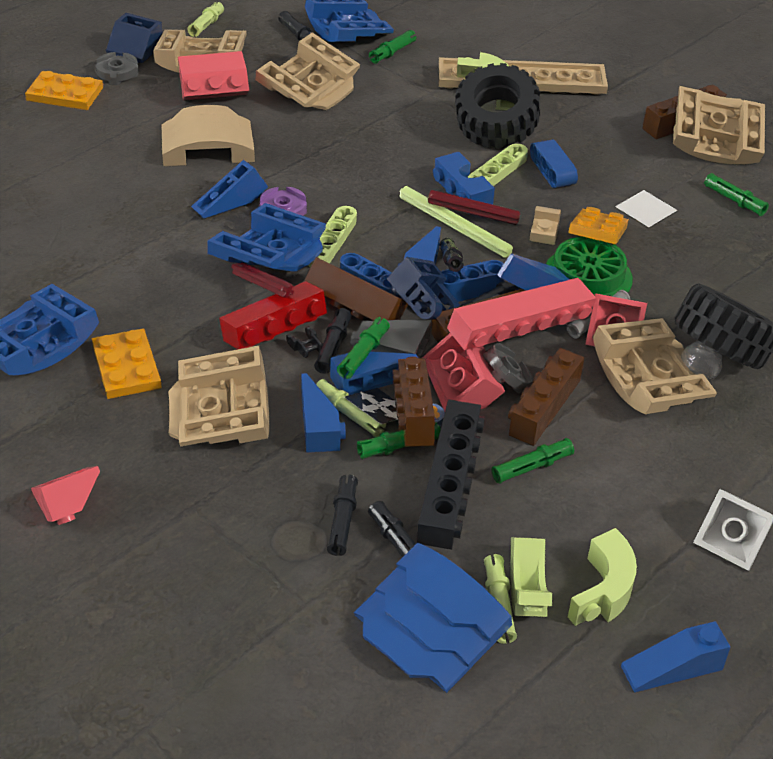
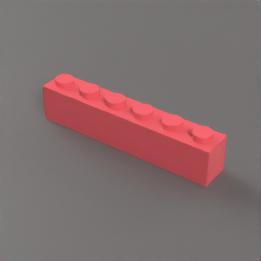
[447,278,596,350]

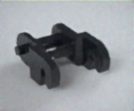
[286,326,323,358]

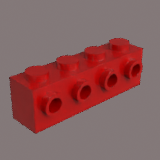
[219,281,327,350]

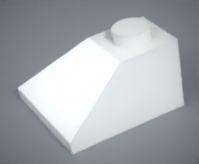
[693,489,773,571]

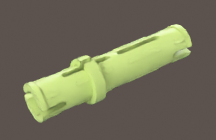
[188,2,224,37]
[316,379,386,437]
[484,554,517,644]

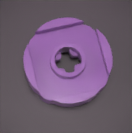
[260,187,307,216]

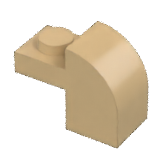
[530,206,561,245]

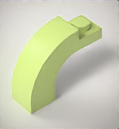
[457,52,515,110]
[568,528,637,626]
[510,537,552,617]

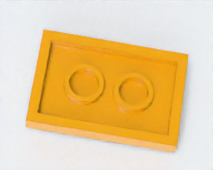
[25,71,103,110]
[568,207,629,244]
[91,328,162,399]

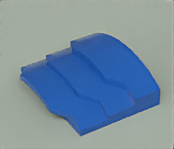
[305,0,394,42]
[208,203,326,272]
[0,284,99,375]
[354,543,512,693]

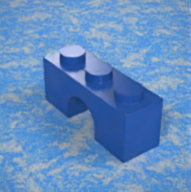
[433,152,495,214]

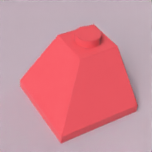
[585,294,647,347]
[31,466,100,525]

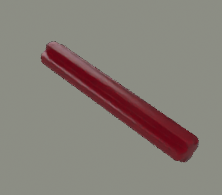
[428,190,520,225]
[231,262,294,298]

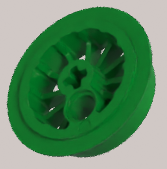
[546,236,633,296]

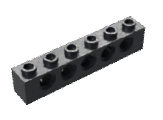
[417,399,485,550]

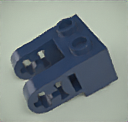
[387,257,460,320]

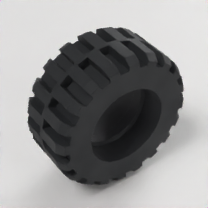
[455,63,540,149]
[674,283,773,370]

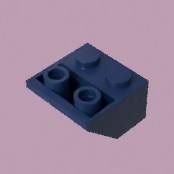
[106,13,163,63]

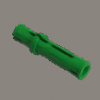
[369,30,417,64]
[704,173,769,216]
[337,317,390,379]
[357,421,441,459]
[491,438,574,484]

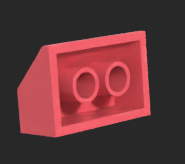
[177,51,249,100]
[422,333,505,412]

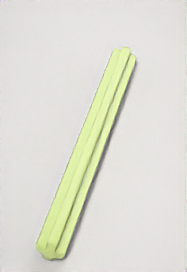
[399,186,513,258]

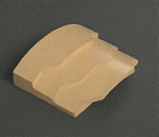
[154,30,247,73]
[256,33,360,110]
[673,86,765,164]
[162,105,255,166]
[593,318,717,414]
[168,346,269,447]

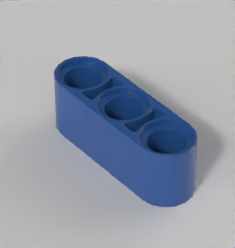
[530,139,578,188]
[340,253,401,299]
[441,260,505,302]

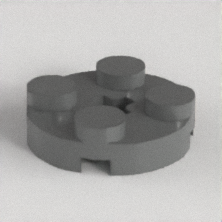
[95,52,139,85]
[483,343,533,393]

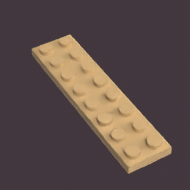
[439,57,608,95]

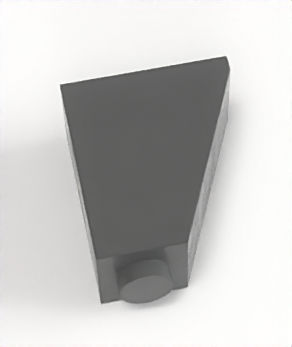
[350,319,431,358]

